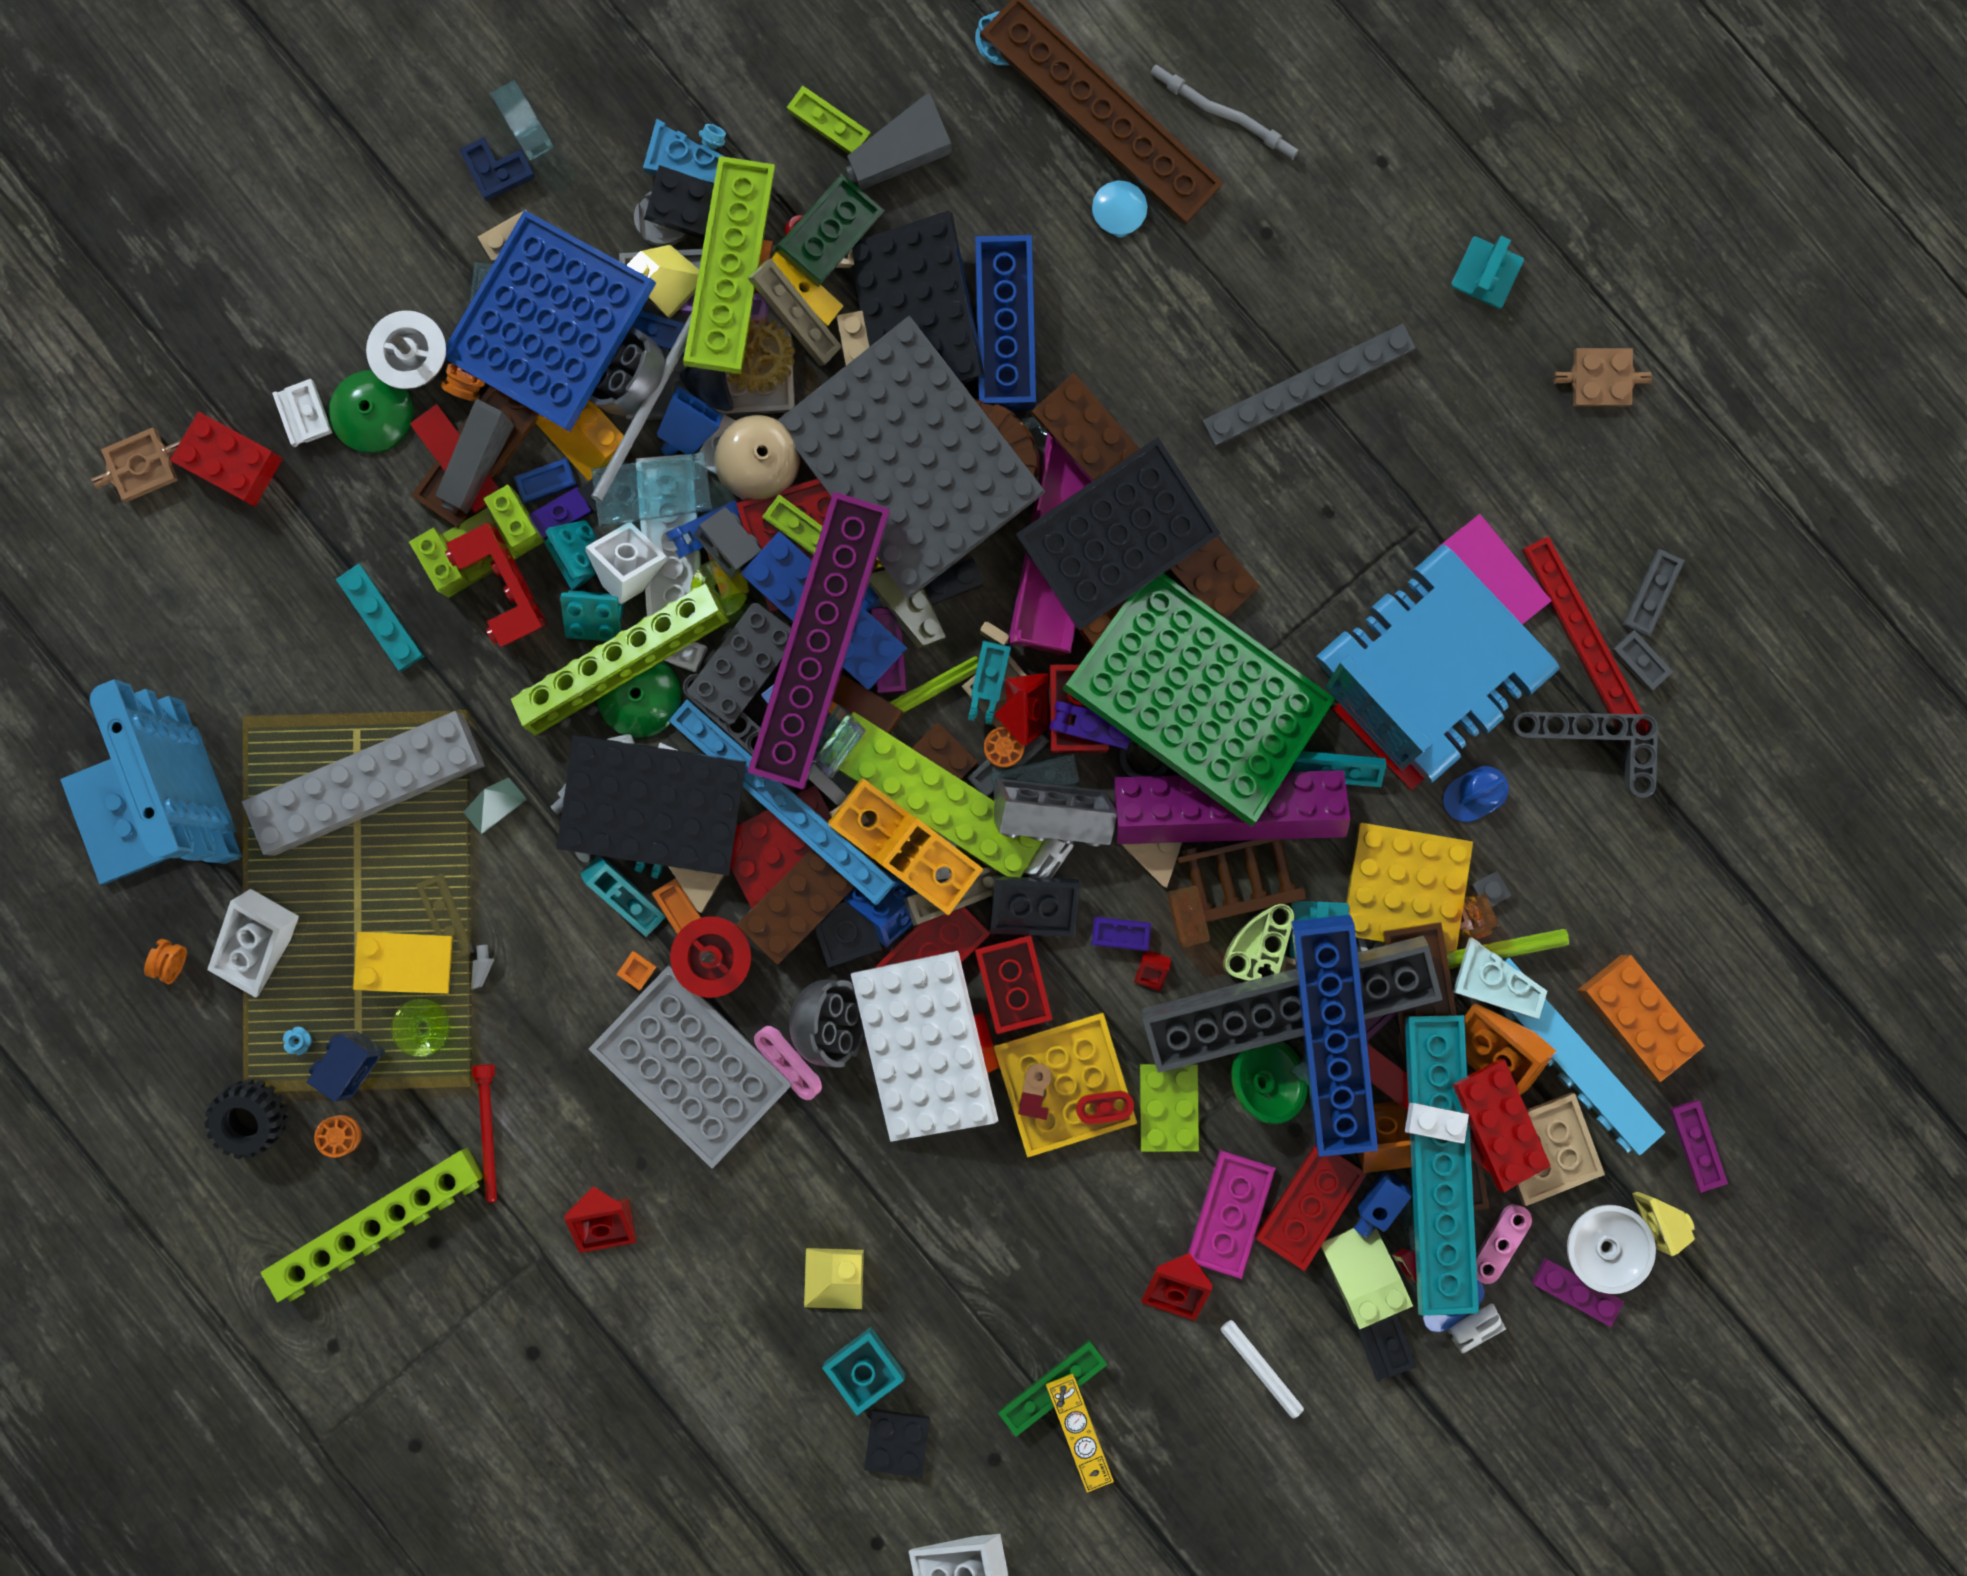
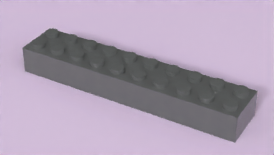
[1142,935,1443,1073]

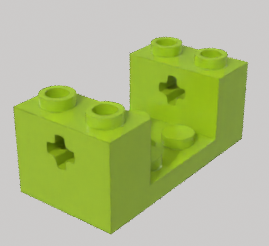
[409,485,545,598]

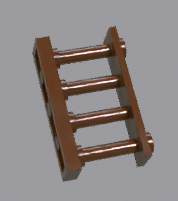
[1176,839,1306,925]

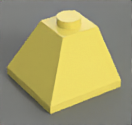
[627,245,699,319]
[1632,1192,1695,1256]
[804,1248,864,1309]

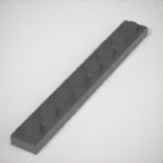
[1202,324,1416,447]

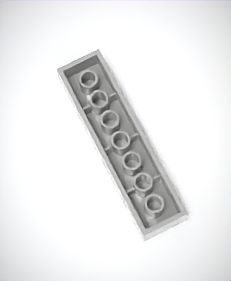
[242,711,485,856]

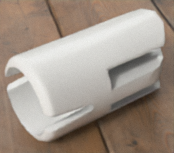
[1024,838,1073,878]
[1448,1303,1506,1353]

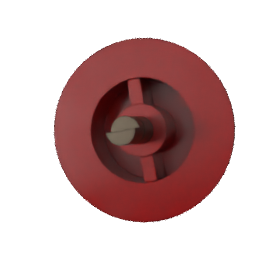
[670,917,751,998]

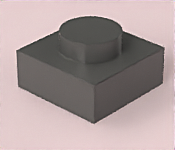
[1470,871,1511,910]

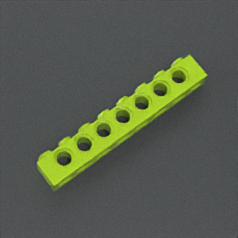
[511,584,729,736]
[260,1148,484,1303]

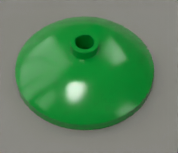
[329,370,414,454]
[597,661,682,738]
[1232,1041,1308,1124]

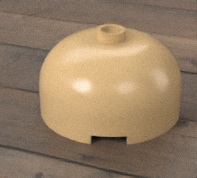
[714,415,801,501]

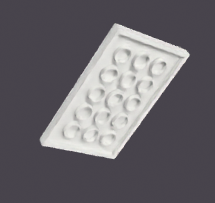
[851,951,999,1142]

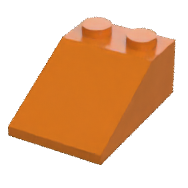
[1464,1003,1557,1096]

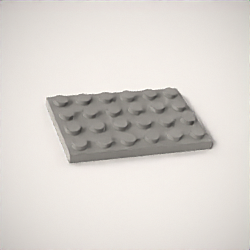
[589,965,792,1169]

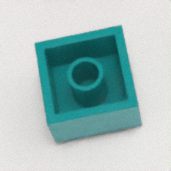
[822,1327,905,1416]

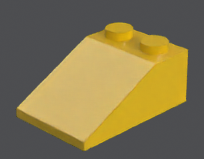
[353,932,453,994]

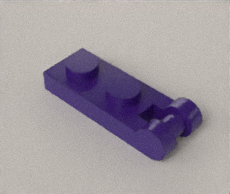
[1049,701,1130,750]

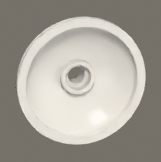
[1567,1205,1656,1294]

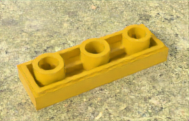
[771,252,843,327]

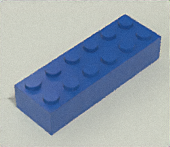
[975,235,1036,411]
[740,531,907,690]

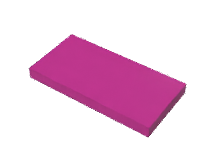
[1435,514,1552,624]
[1188,1150,1276,1279]

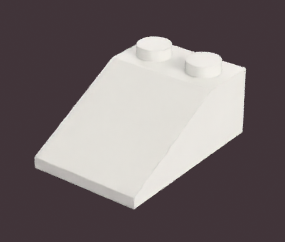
[207,889,299,998]
[909,1534,1008,1576]

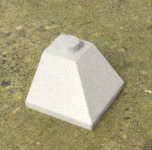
[585,522,667,604]

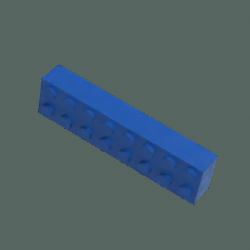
[1291,915,1378,1157]

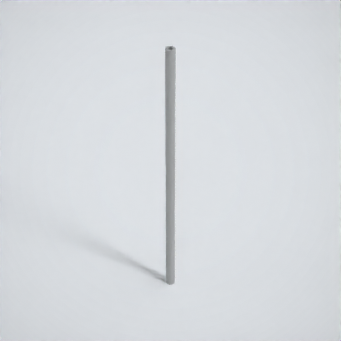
[591,312,692,502]

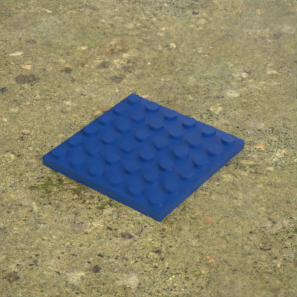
[445,210,656,432]

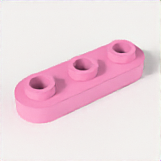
[754,1026,822,1100]
[1476,1204,1532,1284]

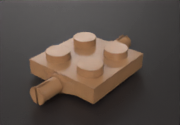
[1553,348,1652,407]
[91,427,181,503]

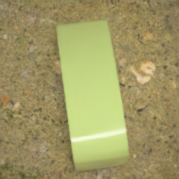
[1223,904,1294,981]

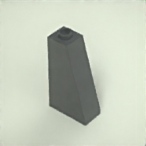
[845,93,952,190]
[435,399,515,514]

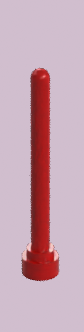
[471,1064,497,1203]

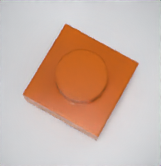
[616,951,657,991]

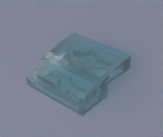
[813,705,866,778]

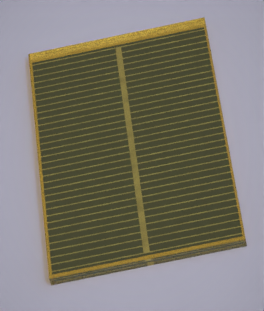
[243,710,472,1092]

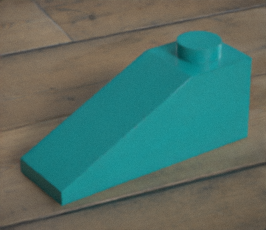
[579,855,666,937]

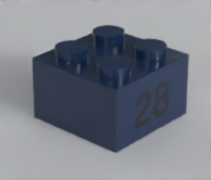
[306,1031,385,1102]

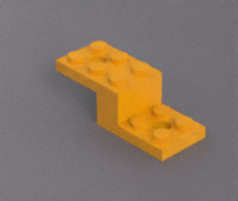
[827,778,983,916]

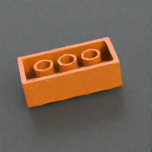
[1577,955,1705,1082]

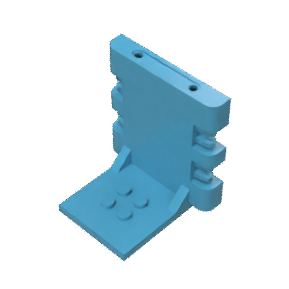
[1314,544,1560,784]
[60,679,243,885]

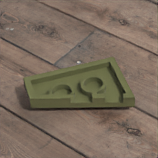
[868,569,946,649]

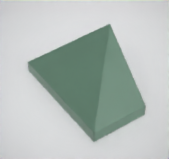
[463,778,527,835]

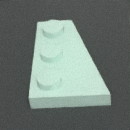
[1453,937,1547,1019]

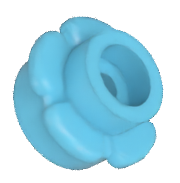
[699,124,726,149]
[283,1027,311,1055]

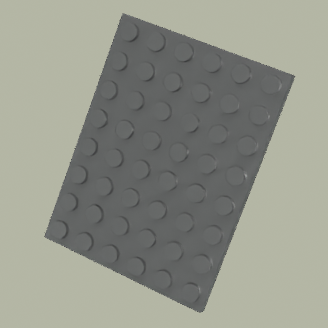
[777,316,1046,599]

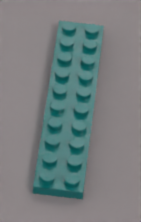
[1405,1015,1479,1316]

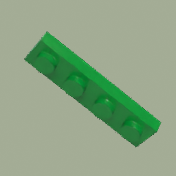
[998,1340,1108,1437]

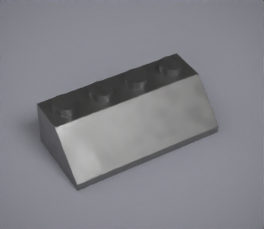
[994,778,1118,846]

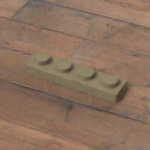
[748,258,842,366]
[904,867,1002,926]

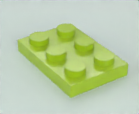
[1140,1064,1199,1152]

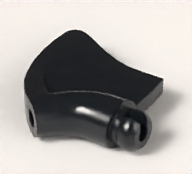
[680,366,734,411]

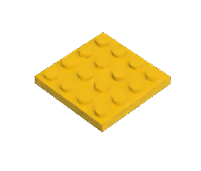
[1346,823,1473,952]
[994,1012,1137,1158]

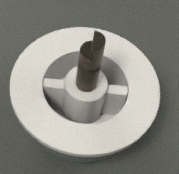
[366,311,446,389]

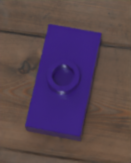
[529,487,593,540]
[1091,917,1151,951]

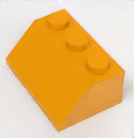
[536,400,633,481]

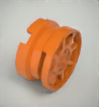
[441,364,485,401]
[984,727,1024,768]
[144,939,187,984]
[314,1115,362,1158]

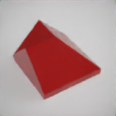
[994,673,1050,745]
[565,1186,636,1253]
[1141,1253,1213,1321]

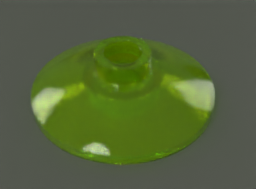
[691,560,748,616]
[391,999,450,1057]

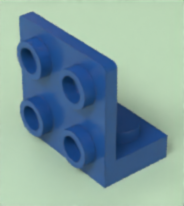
[844,865,918,947]

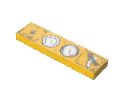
[1046,1374,1114,1493]

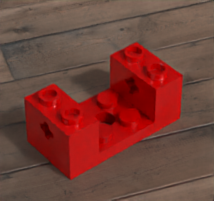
[445,523,548,647]

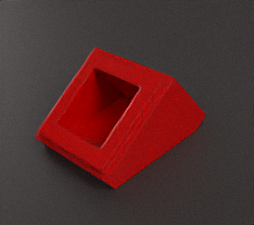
[1134,951,1171,991]

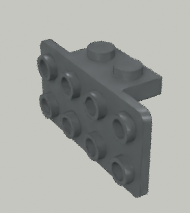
[688,603,791,724]

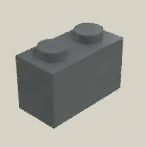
[694,507,761,579]

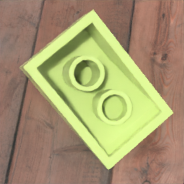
[1321,1228,1413,1329]

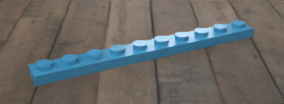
[669,700,896,905]

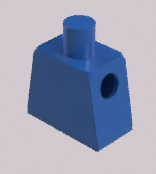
[657,386,723,456]
[1354,1170,1412,1238]

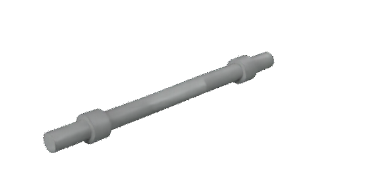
[1150,65,1299,160]

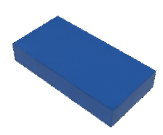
[514,458,578,505]

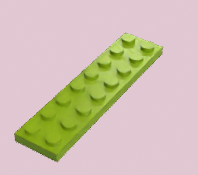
[683,156,775,374]
[822,712,1043,877]

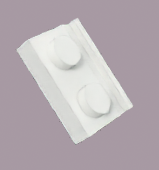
[272,379,332,447]

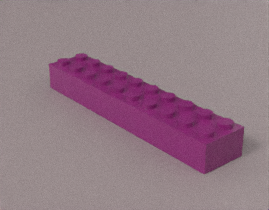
[747,491,891,789]

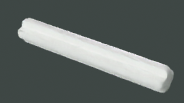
[1221,1320,1304,1419]

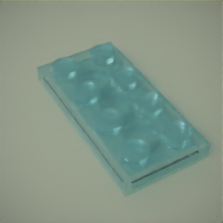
[591,452,713,527]

